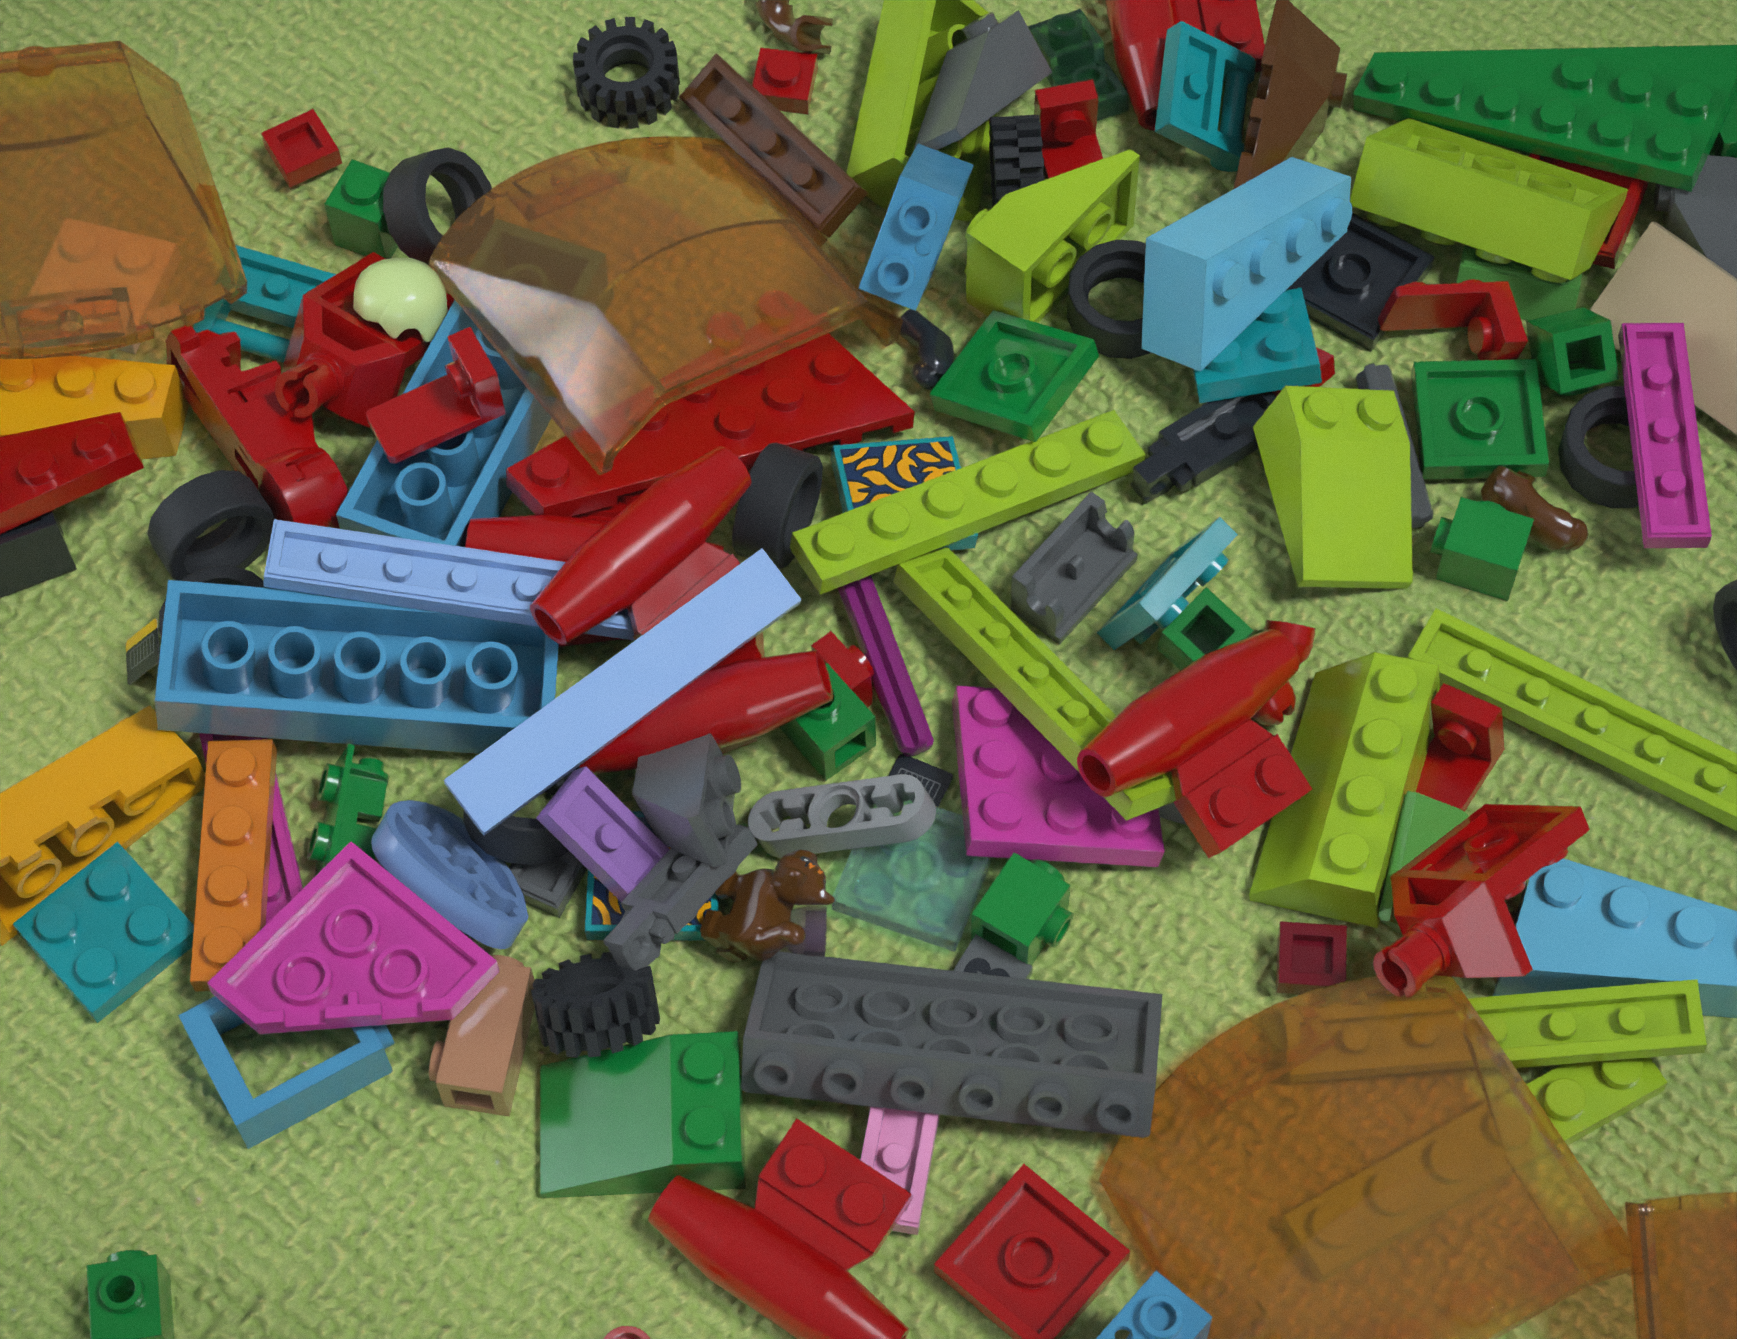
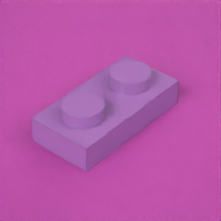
[536,767,670,902]

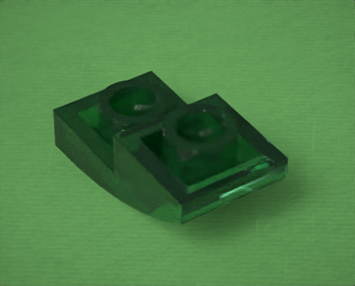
[1028,9,1129,121]

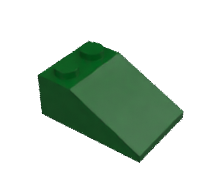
[540,1031,746,1198]

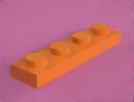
[190,739,277,992]

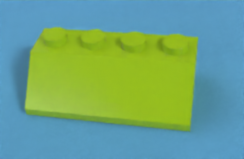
[847,0,998,222]
[1350,118,1628,283]
[1249,652,1440,928]

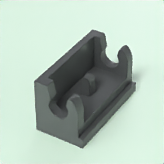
[1011,492,1138,645]

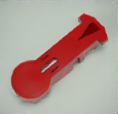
[165,324,348,529]

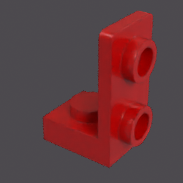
[1034,79,1103,179]
[1378,279,1528,360]
[366,327,506,464]
[1416,683,1505,812]

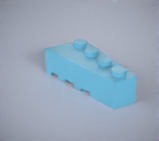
[1141,157,1352,372]
[1493,859,1737,1018]

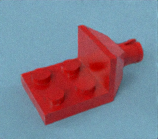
[275,252,455,428]
[1373,804,1590,998]

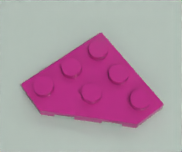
[952,686,1165,867]
[207,842,500,1034]

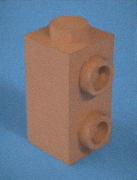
[429,955,535,1117]

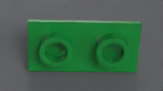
[307,744,389,877]

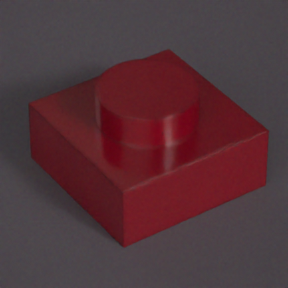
[1276,921,1347,997]

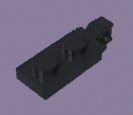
[1131,391,1276,503]

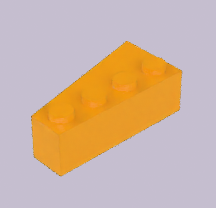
[0,348,189,460]
[0,705,205,946]

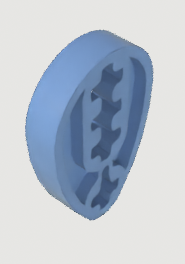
[371,800,529,949]

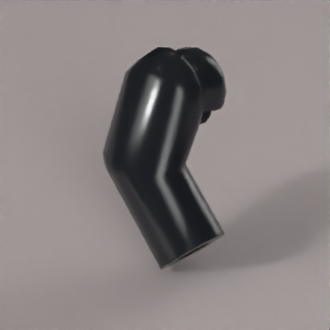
[895,309,954,390]

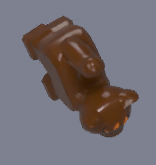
[700,849,835,963]

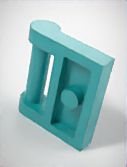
[1155,21,1256,172]
[193,245,336,363]

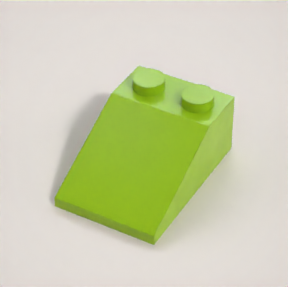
[965,149,1140,323]
[1253,386,1413,589]

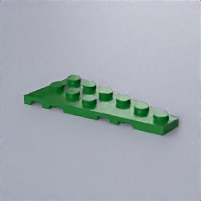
[1353,45,1737,192]

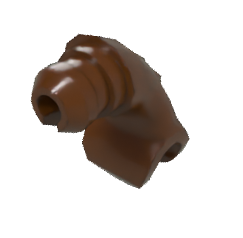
[754,0,833,56]
[1481,466,1588,550]

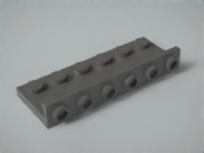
[741,951,1163,1138]

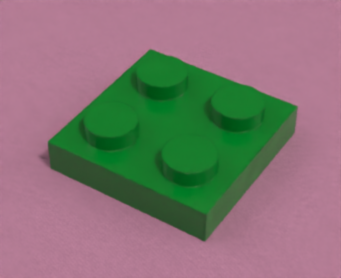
[929,310,1099,442]
[1411,359,1549,479]

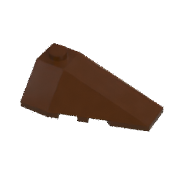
[1233,0,1347,189]

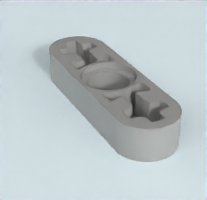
[748,774,936,858]

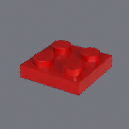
[934,1164,1131,1339]

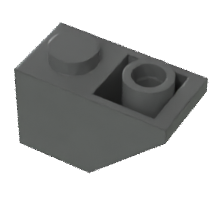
[632,734,741,868]

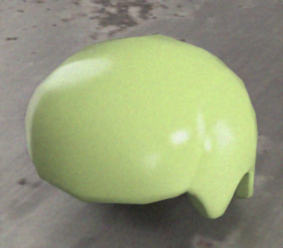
[354,258,447,342]

